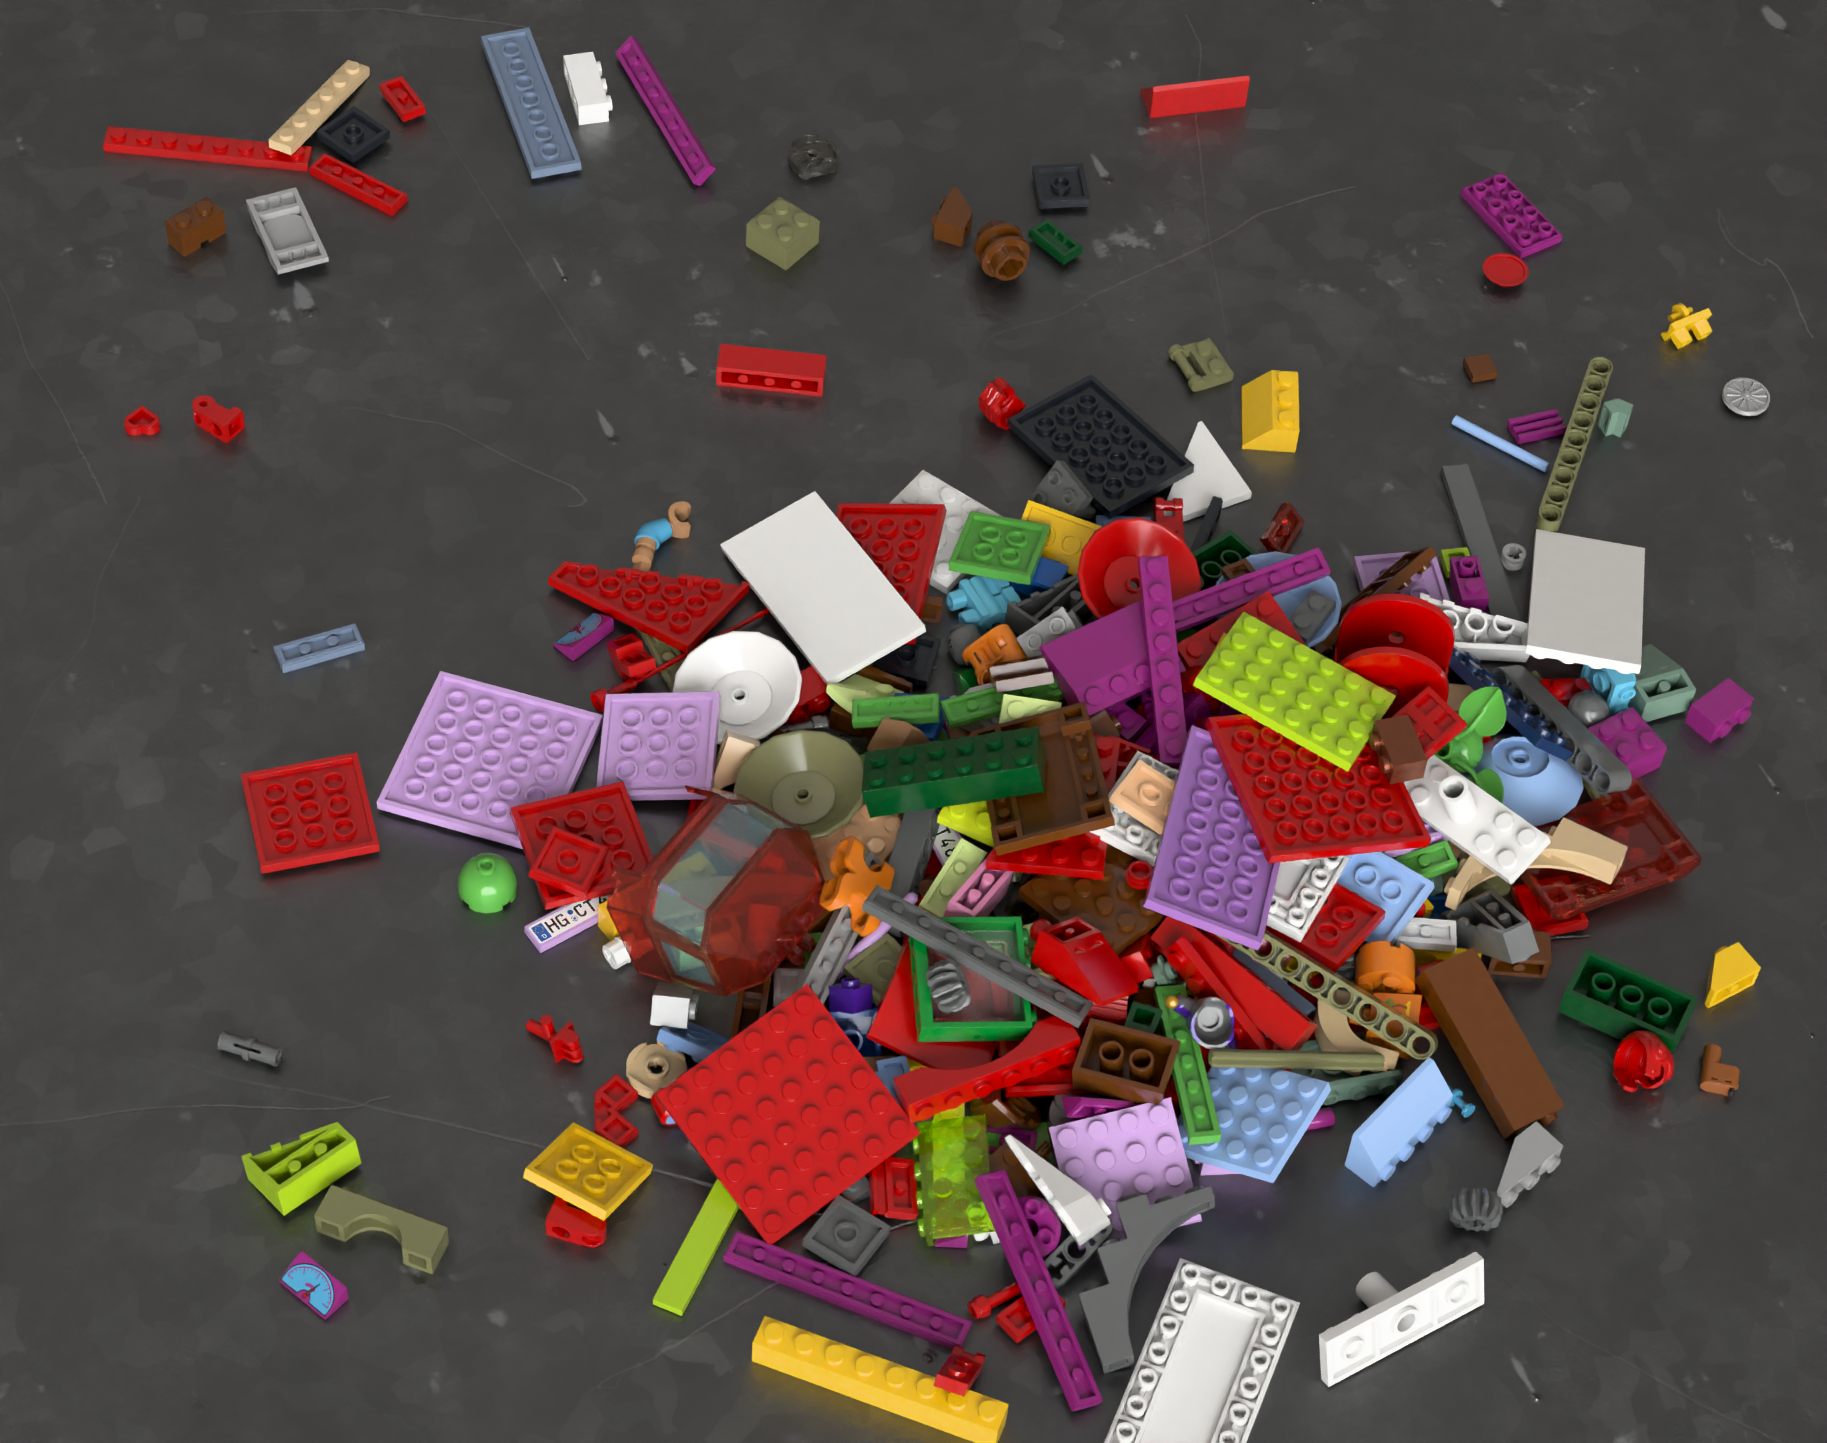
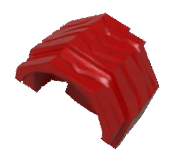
[978,377,1026,430]

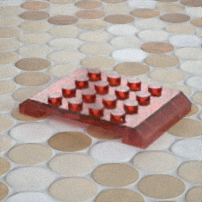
[1519,778,1702,921]

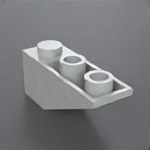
[1497,1121,1563,1208]

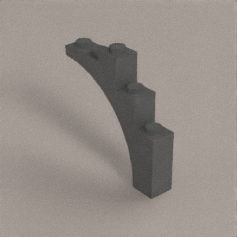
[1079,1186,1215,1374]

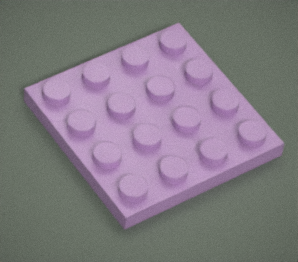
[596,691,721,801]
[1049,1097,1202,1251]

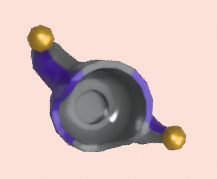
[1165,995,1238,1049]

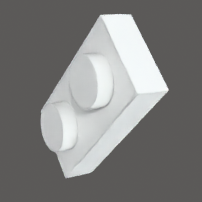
[1395,917,1457,952]

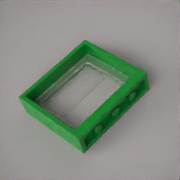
[908,917,1037,1042]

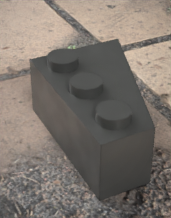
[1440,889,1539,964]

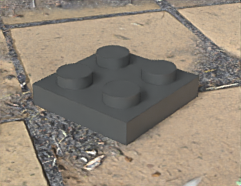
[802,1195,891,1276]

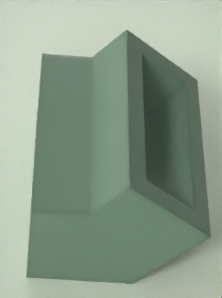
[1598,398,1634,437]

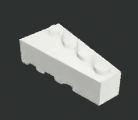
[1418,593,1530,662]

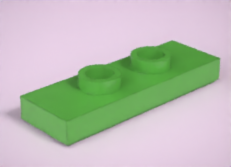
[852,693,940,728]

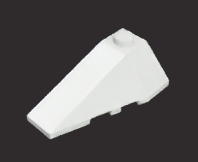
[1005,1135,1111,1246]

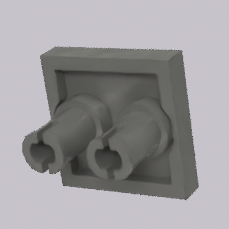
[1027,460,1095,520]

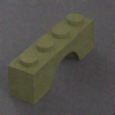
[314,1185,449,1275]

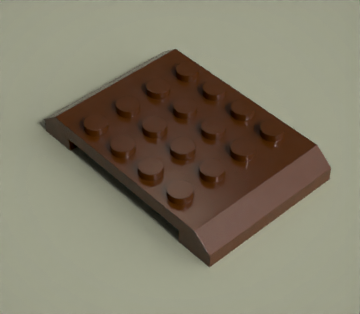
[971,702,1115,856]

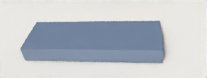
[273,623,365,673]

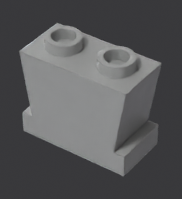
[1016,607,1084,657]

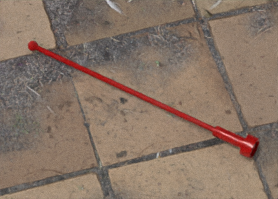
[590,608,770,713]

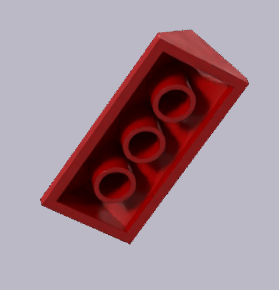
[1140,75,1250,118]

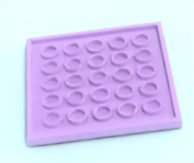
[377,671,603,849]

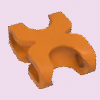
[820,835,895,937]

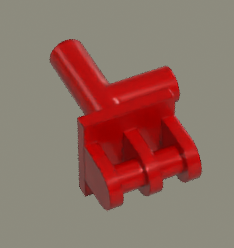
[526,1015,584,1063]

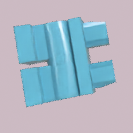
[946,576,1021,634]

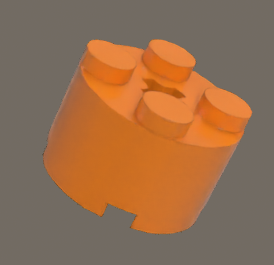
[1354,941,1416,994]

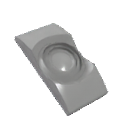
[246,187,329,274]

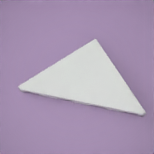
[1164,421,1252,522]

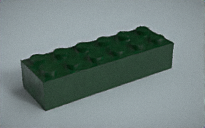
[861,726,1046,818]

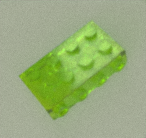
[913,1114,995,1246]

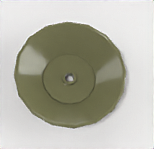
[733,730,864,843]

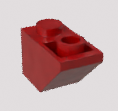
[782,666,832,726]

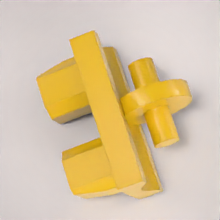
[1661,303,1712,349]

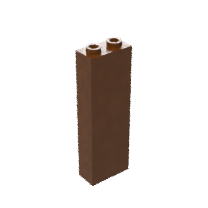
[1415,947,1565,1140]

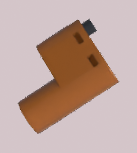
[1700,1044,1740,1098]

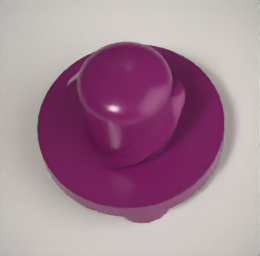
[1018,1196,1062,1258]

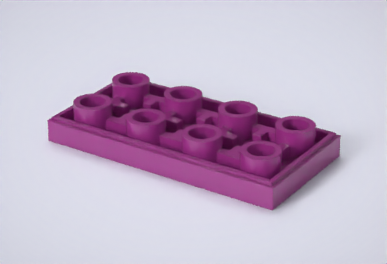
[1461,172,1563,259]

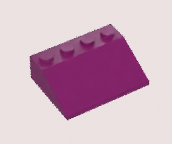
[1039,601,1186,718]

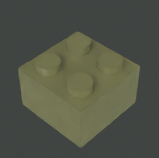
[746,196,820,270]

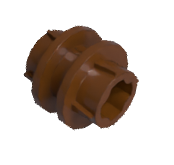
[974,220,1030,281]

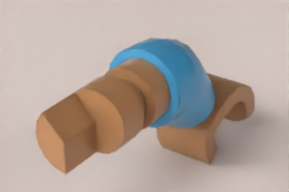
[632,501,691,572]

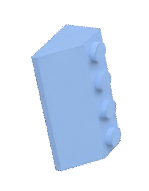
[1344,1057,1453,1188]

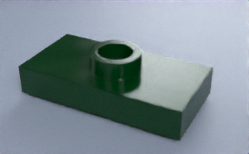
[1028,219,1083,265]

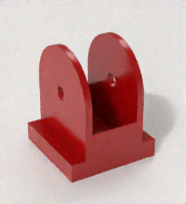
[1331,594,1455,719]

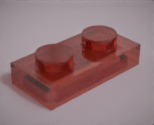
[1260,502,1305,553]

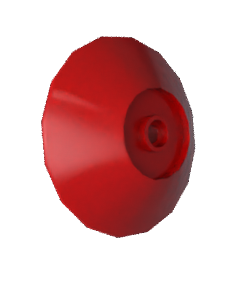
[1077,517,1202,620]

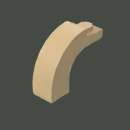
[1313,985,1399,1077]

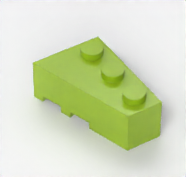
[241,1122,361,1216]

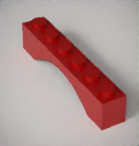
[893,1015,1081,1123]

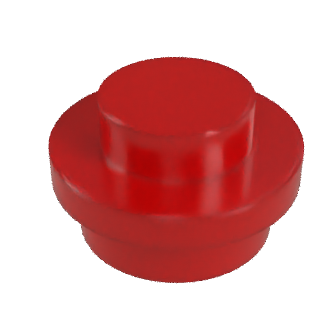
[1125,860,1153,889]

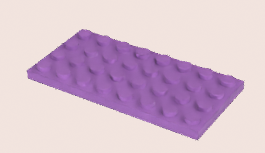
[1143,725,1280,950]

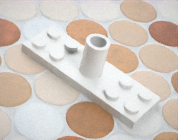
[1404,755,1551,885]
[1319,1252,1484,1387]

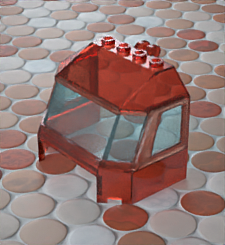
[606,785,828,997]

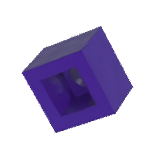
[829,977,873,1014]

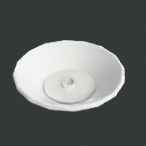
[673,631,802,745]

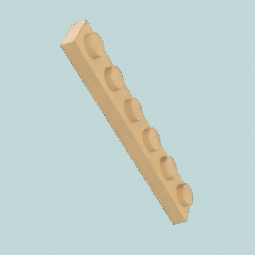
[269,60,370,155]

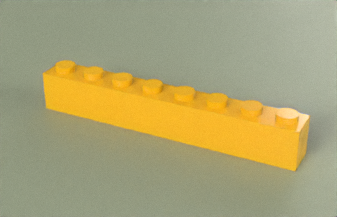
[752,1316,1009,1443]

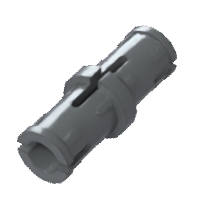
[217,1031,283,1067]

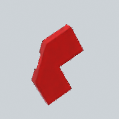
[594,1074,639,1148]

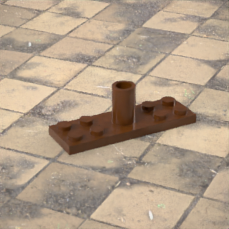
[1310,546,1437,656]

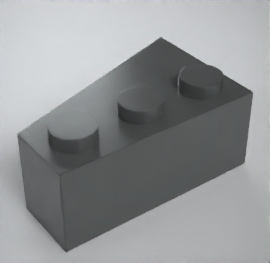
[1005,574,1093,635]

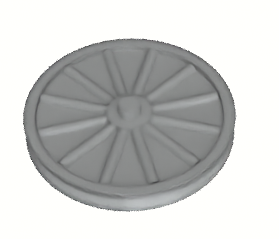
[1722,377,1770,416]

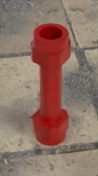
[967,1282,1022,1320]

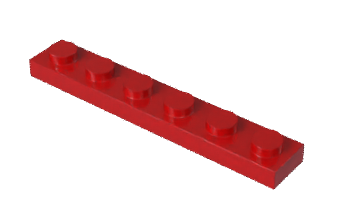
[1162,935,1291,1072]

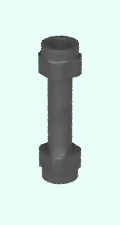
[759,715,829,744]

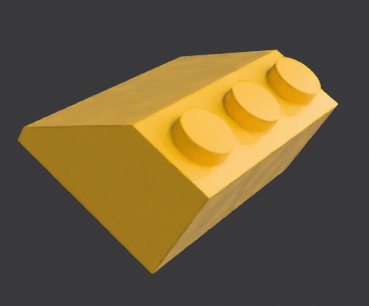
[1241,370,1300,453]

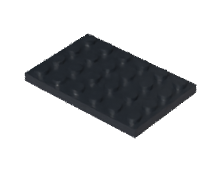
[1008,374,1194,519]

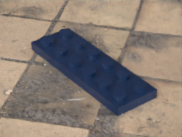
[1449,645,1573,761]

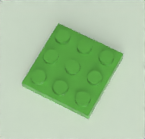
[949,511,1051,585]

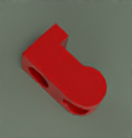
[192,395,245,443]
[546,1196,607,1248]

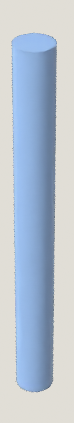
[1451,415,1550,472]

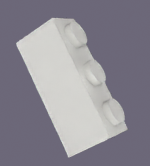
[563,52,612,125]

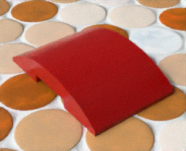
[866,904,997,1070]

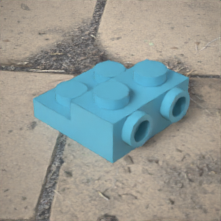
[1580,664,1636,718]

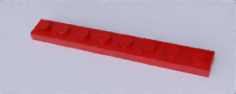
[103,126,313,172]

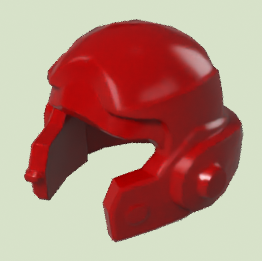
[1613,1031,1674,1092]

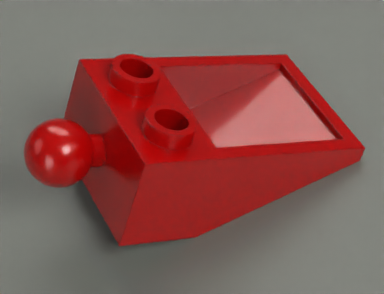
[1030,916,1139,1007]

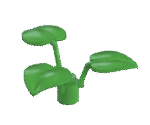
[1434,687,1507,803]

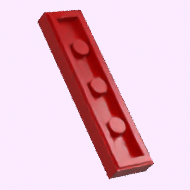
[309,153,408,216]

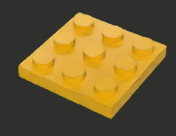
[523,1122,653,1221]

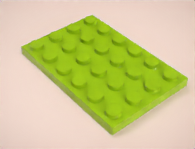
[1193,612,1396,772]

